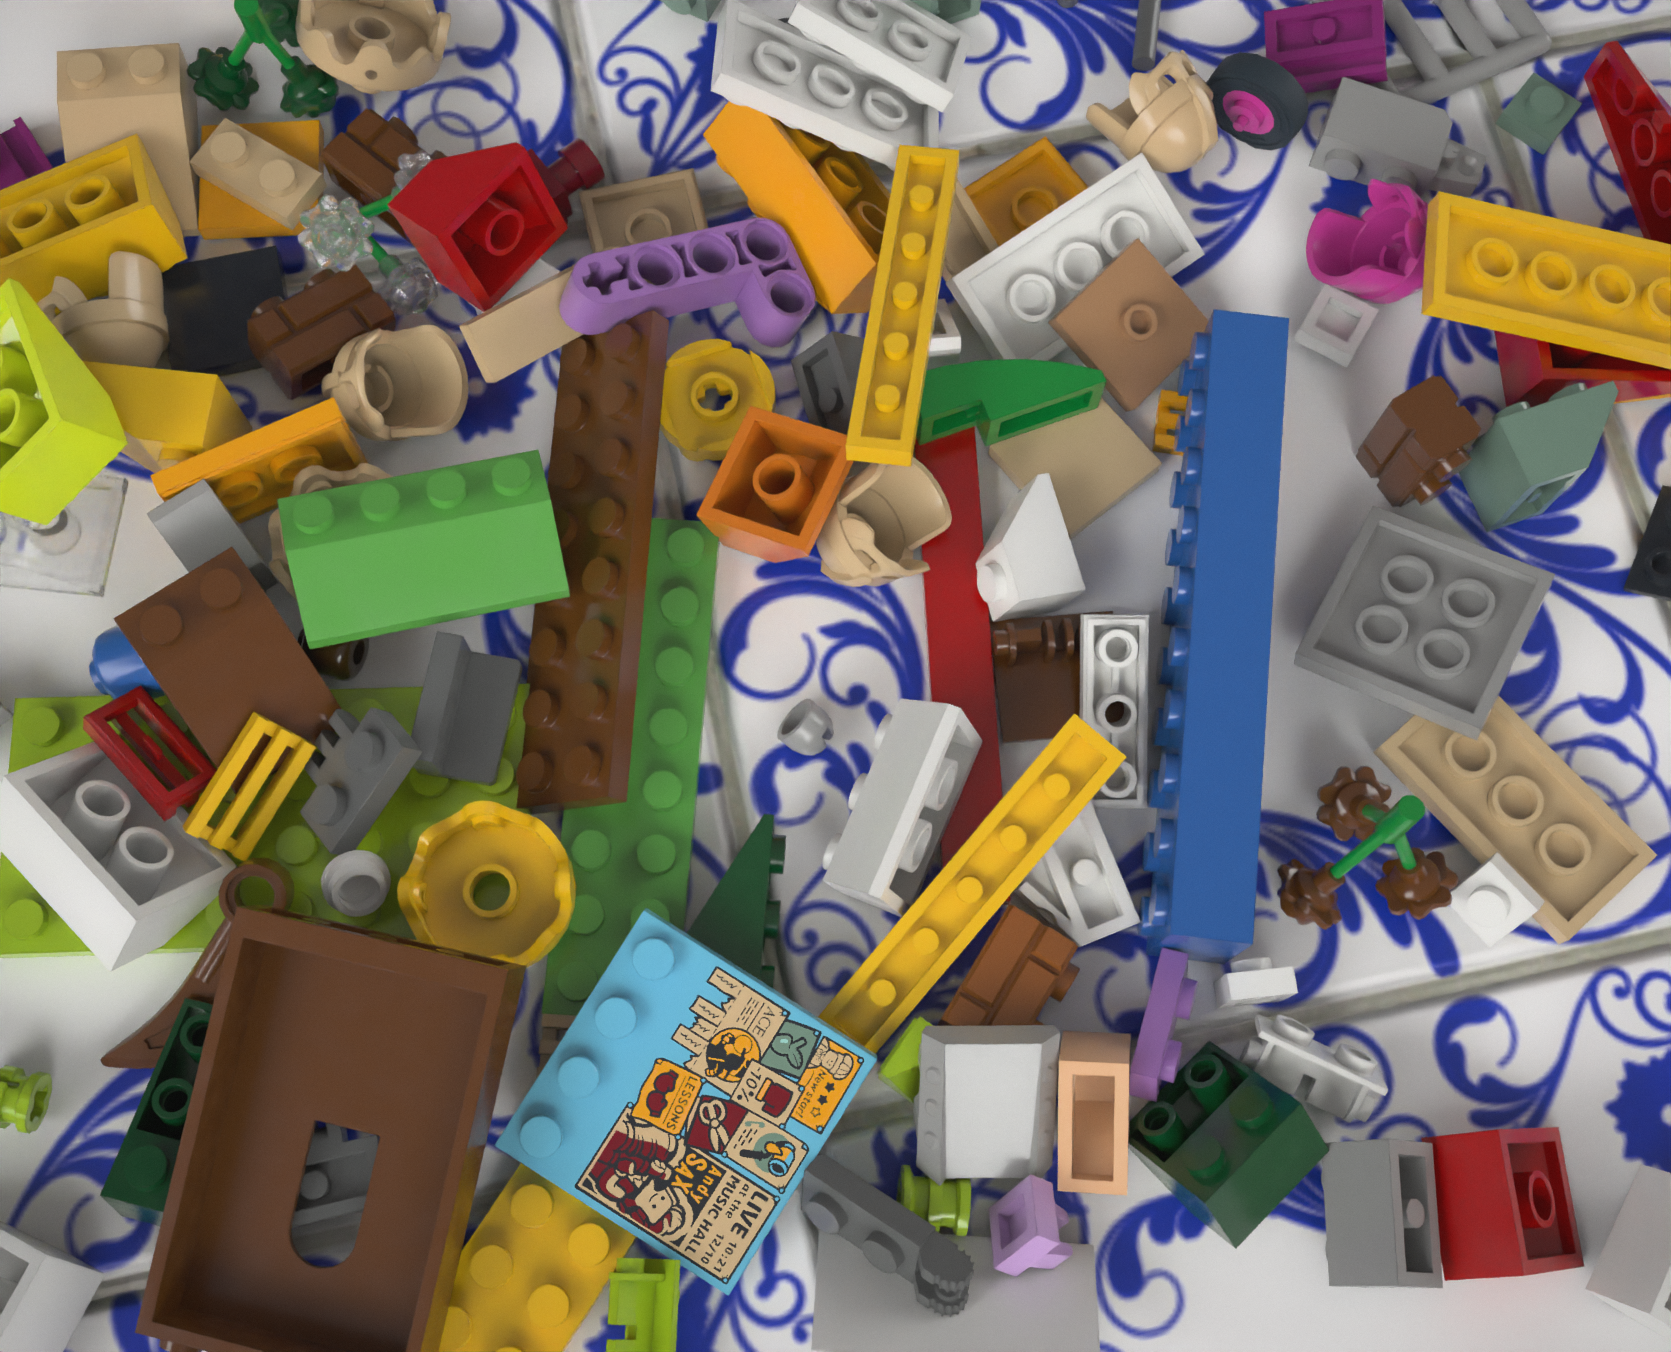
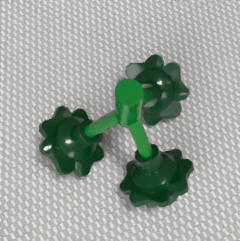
[186,0,339,118]

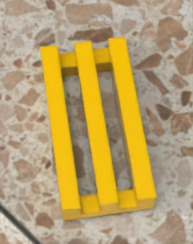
[182,712,316,862]

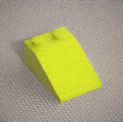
[0,278,128,526]

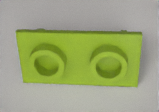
[606,1258,680,1352]

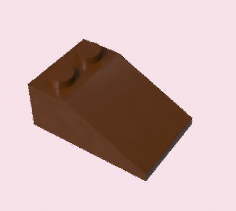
[113,547,342,794]

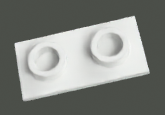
[1239,1014,1388,1123]

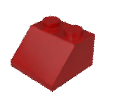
[387,142,568,312]
[1421,1127,1585,1281]

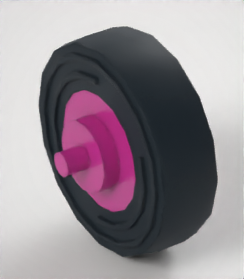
[1206,52,1309,151]

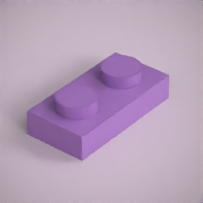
[1130,947,1198,1102]

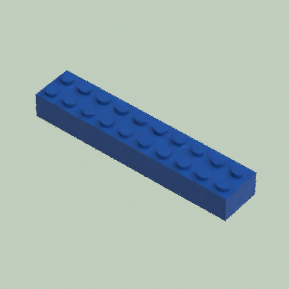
[1137,309,1289,964]

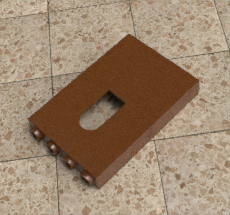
[135,905,526,1352]

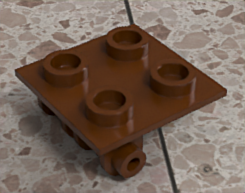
[990,611,1124,743]

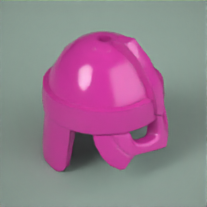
[1306,179,1428,304]

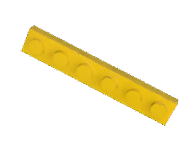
[845,144,960,467]
[818,713,1127,1054]

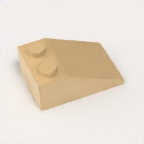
[57,43,201,237]

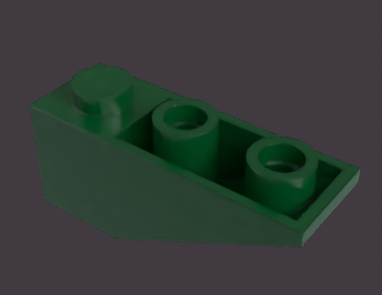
[687,814,786,989]
[100,998,213,1226]

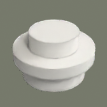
[321,850,391,917]

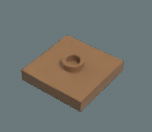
[1048,238,1208,412]

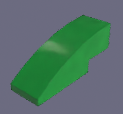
[916,359,1107,447]

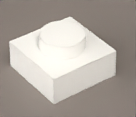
[1293,284,1379,368]
[1450,852,1545,948]
[1213,957,1298,1008]

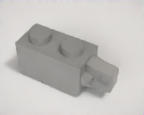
[1309,77,1486,199]

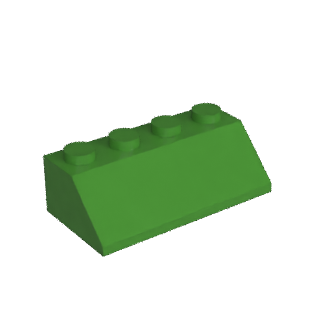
[277,450,570,649]

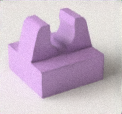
[989,1174,1073,1277]

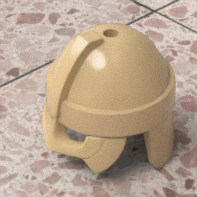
[1086,50,1219,173]
[37,251,169,368]
[321,325,469,442]
[816,457,952,587]

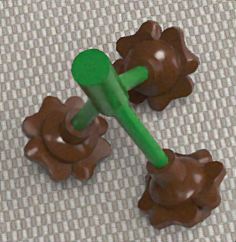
[1277,765,1459,930]

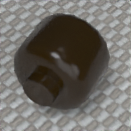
[297,627,370,681]

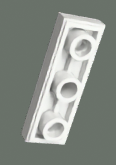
[1080,614,1149,809]

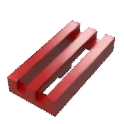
[83,685,217,822]

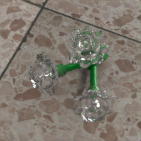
[298,150,439,316]

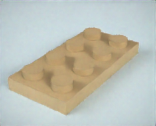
[1373,695,1657,944]

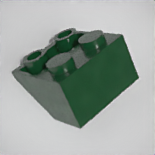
[1128,1041,1330,1249]

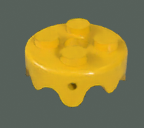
[397,801,576,968]

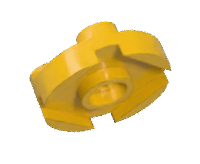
[660,339,776,462]

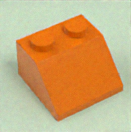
[696,406,854,563]

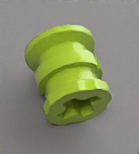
[0,1065,52,1134]
[896,1165,971,1236]

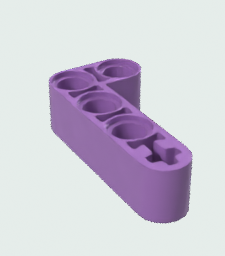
[559,218,816,347]

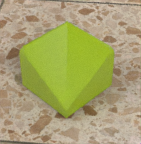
[877,1016,933,1104]

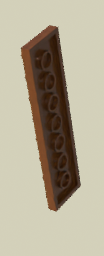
[516,310,669,814]

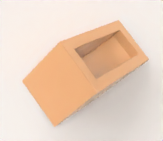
[1057,1031,1131,1195]

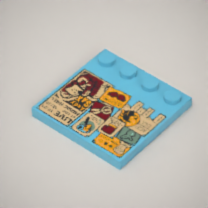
[494,908,877,1296]

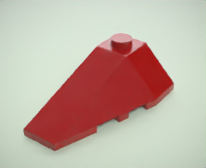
[1584,40,1671,244]

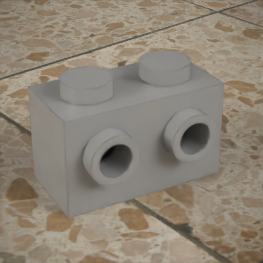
[1321,1138,1443,1288]

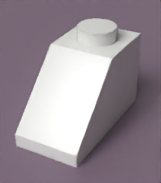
[975,473,1086,622]

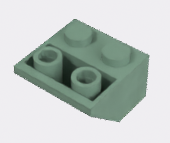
[1458,381,1619,533]

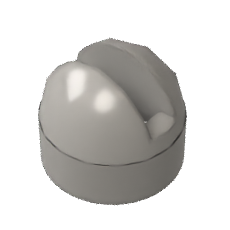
[777,699,834,756]

